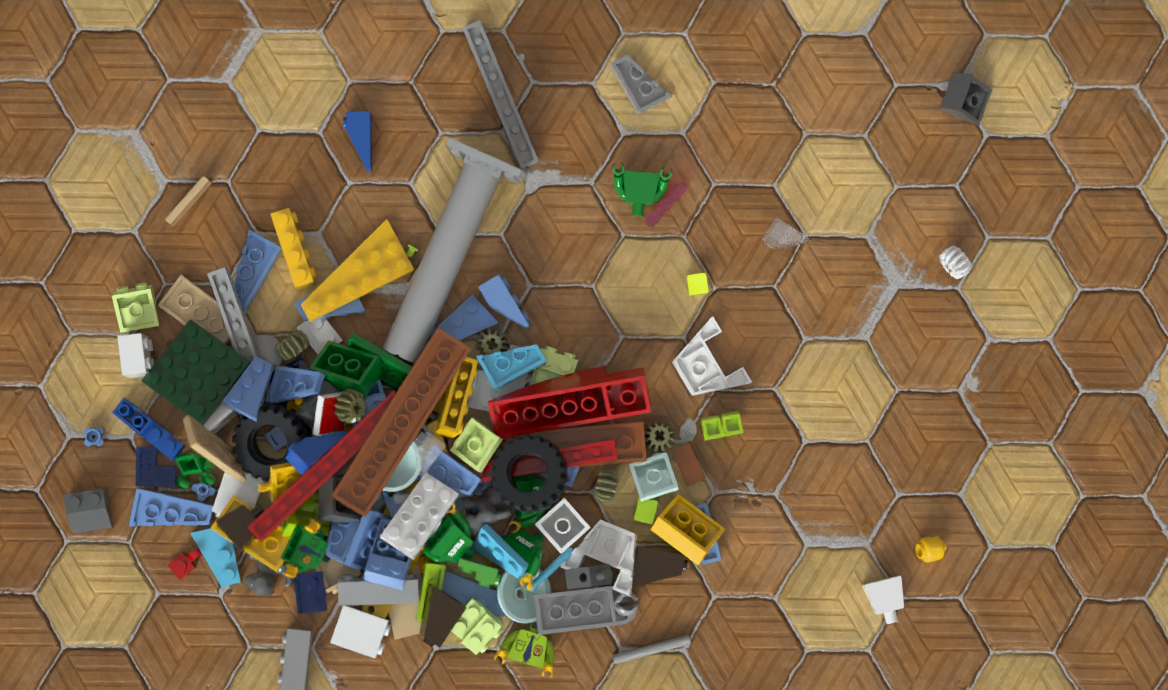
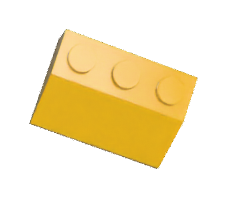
[651,494,725,565]

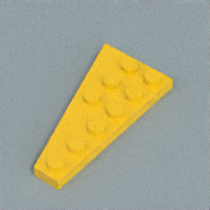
[301,219,414,322]

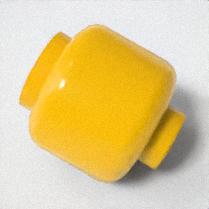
[915,535,947,563]

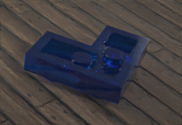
[135,447,177,487]

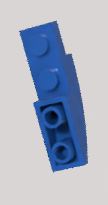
[112,397,186,461]

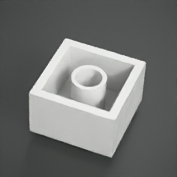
[118,333,155,378]
[535,498,591,554]

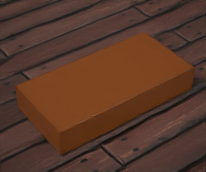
[671,443,706,486]

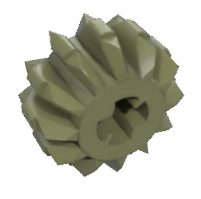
[476,328,509,356]
[275,330,310,361]
[334,389,367,424]
[645,420,676,453]
[594,469,619,502]

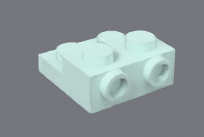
[629,452,679,502]

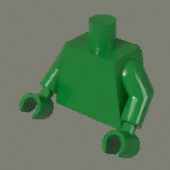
[612,162,673,217]
[175,448,215,489]

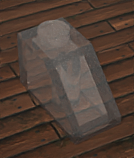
[763,217,809,250]
[414,431,446,477]

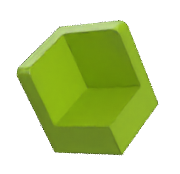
[633,497,658,524]

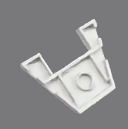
[672,317,752,396]
[560,520,637,596]

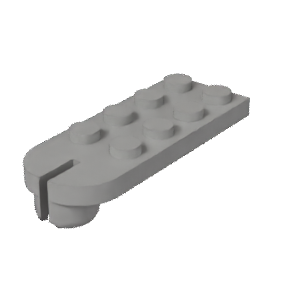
[533,586,639,635]

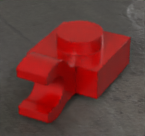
[168,548,203,580]

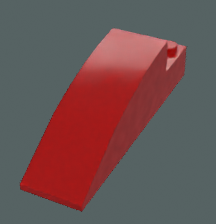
[488,366,651,438]

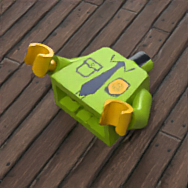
[494,621,555,678]

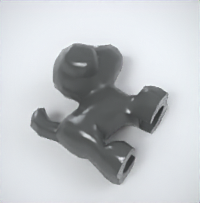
[462,485,511,535]
[245,554,294,597]

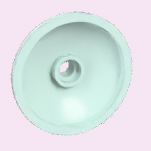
[383,442,421,492]
[497,569,552,623]

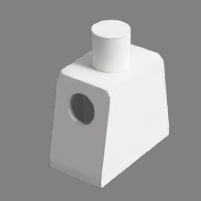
[862,576,904,624]

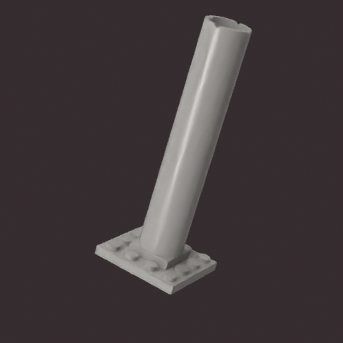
[382,137,527,363]

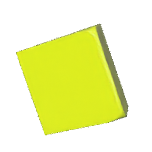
[686,272,709,296]

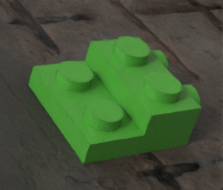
[458,558,502,587]

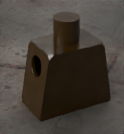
[216,504,265,553]

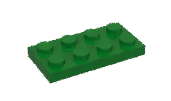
[346,333,413,391]

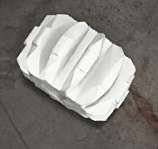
[939,245,972,279]

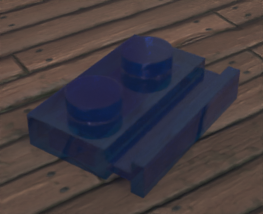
[294,571,327,614]

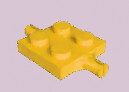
[258,463,311,503]

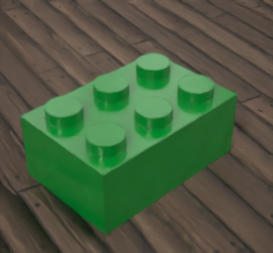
[309,340,383,398]

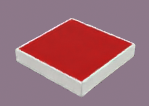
[313,392,346,436]

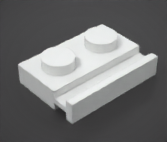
[297,318,343,354]
[467,369,500,413]

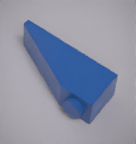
[343,111,372,172]
[285,431,347,475]

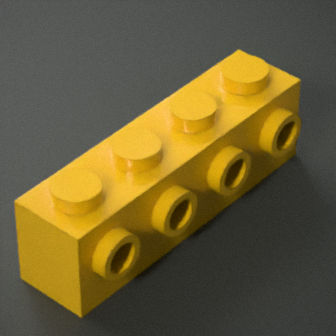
[271,208,317,290]
[435,357,478,439]

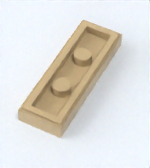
[165,176,212,227]

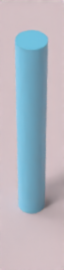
[530,547,573,592]

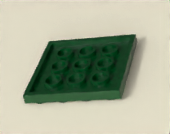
[141,319,251,425]

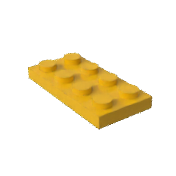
[211,495,292,572]

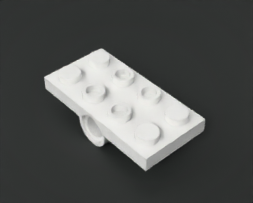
[380,473,459,560]

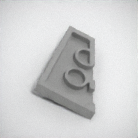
[610,55,672,115]

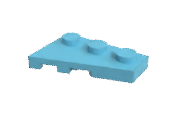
[476,344,547,391]
[472,524,529,579]
[190,529,242,587]

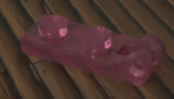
[645,182,688,227]

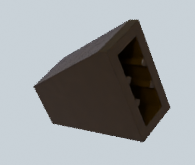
[632,546,688,586]
[420,583,466,648]

